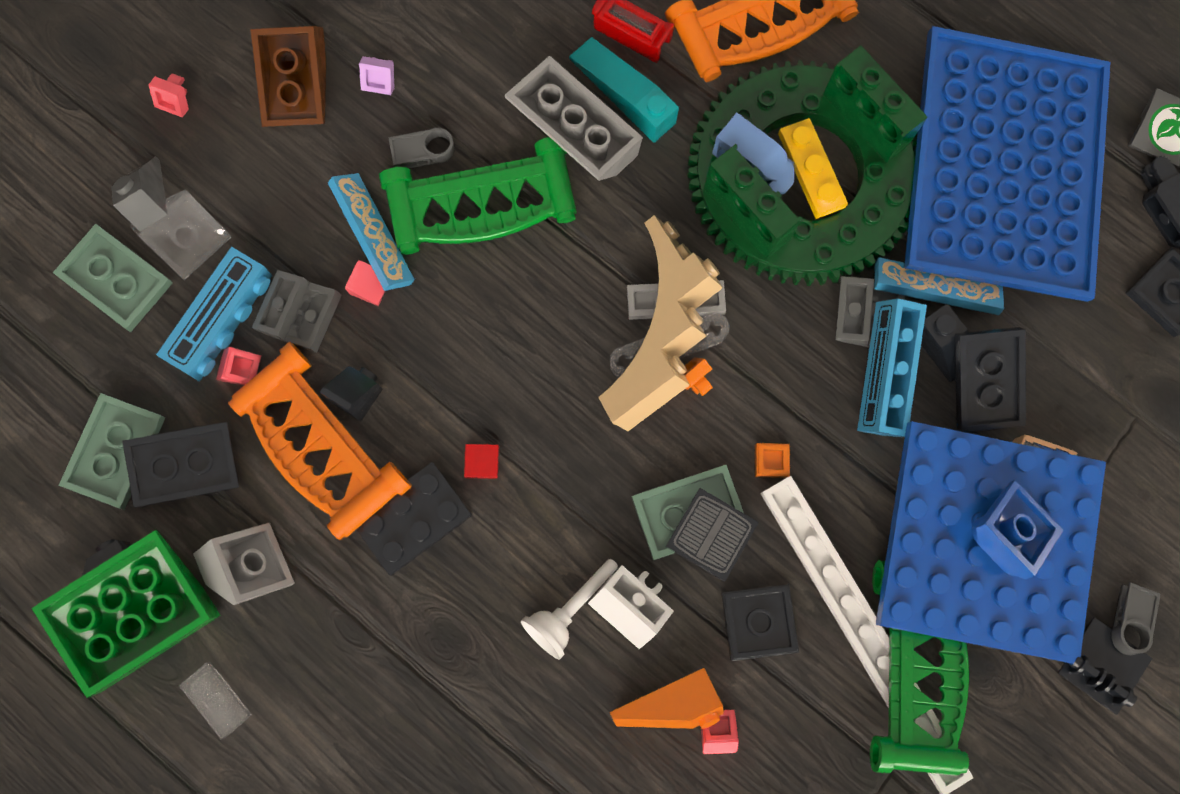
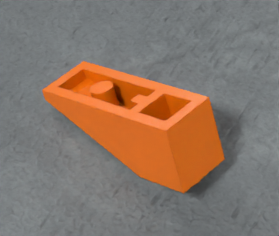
[610,668,724,729]

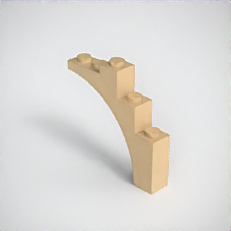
[598,215,723,431]

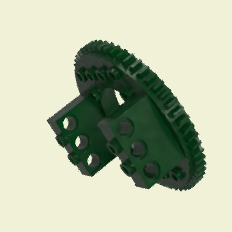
[687,46,928,286]

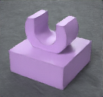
[359,56,394,95]

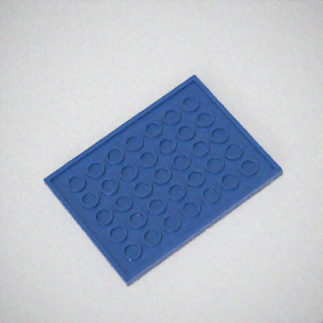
[904,26,1111,302]

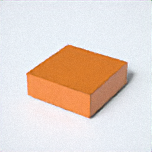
[755,443,790,478]

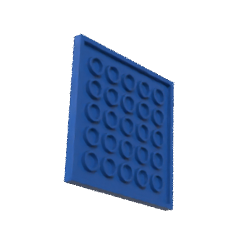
[876,421,1106,664]

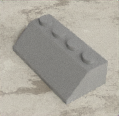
[505,56,643,181]

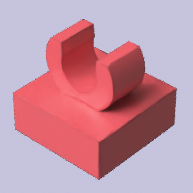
[148,74,189,118]

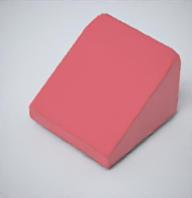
[345,260,385,306]
[216,347,261,385]
[701,710,739,754]

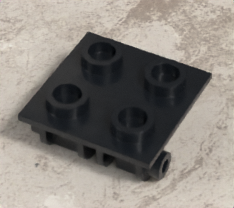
[1058,617,1153,715]

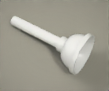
[521,559,618,660]

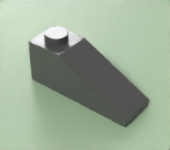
[111,156,168,232]

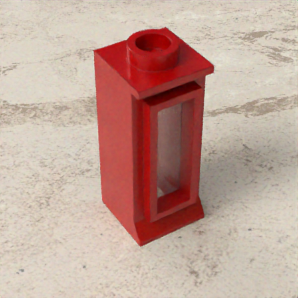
[592,0,674,63]

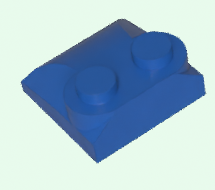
[972,480,1063,579]

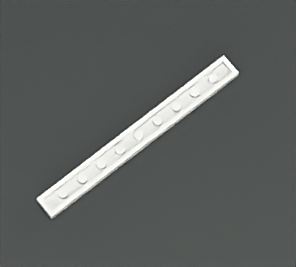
[760,476,973,794]

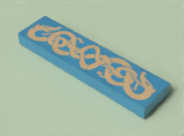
[328,173,415,291]
[874,258,1004,315]

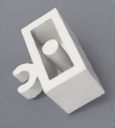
[588,565,674,649]

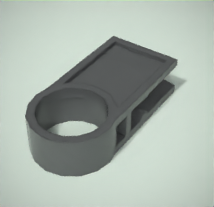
[388,128,455,168]
[1111,582,1161,656]

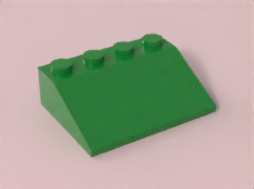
[32,530,221,698]

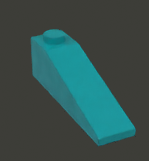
[569,37,679,143]

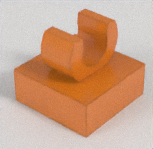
[684,357,713,396]

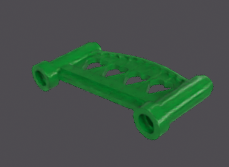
[379,137,577,255]
[870,560,969,776]

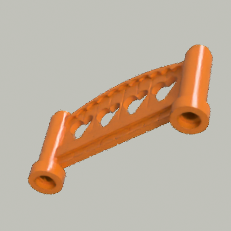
[665,0,859,82]
[228,341,412,540]

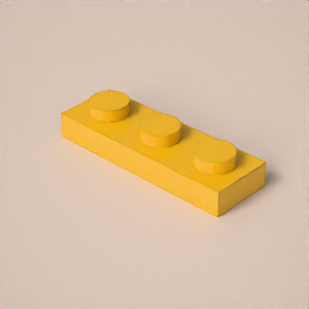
[778,118,848,219]

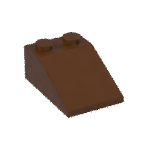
[250,26,326,127]

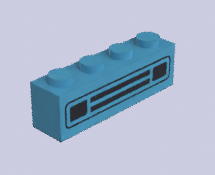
[156,247,272,382]
[857,299,927,437]

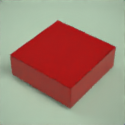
[464,444,499,479]

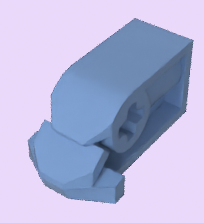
[712,113,794,194]

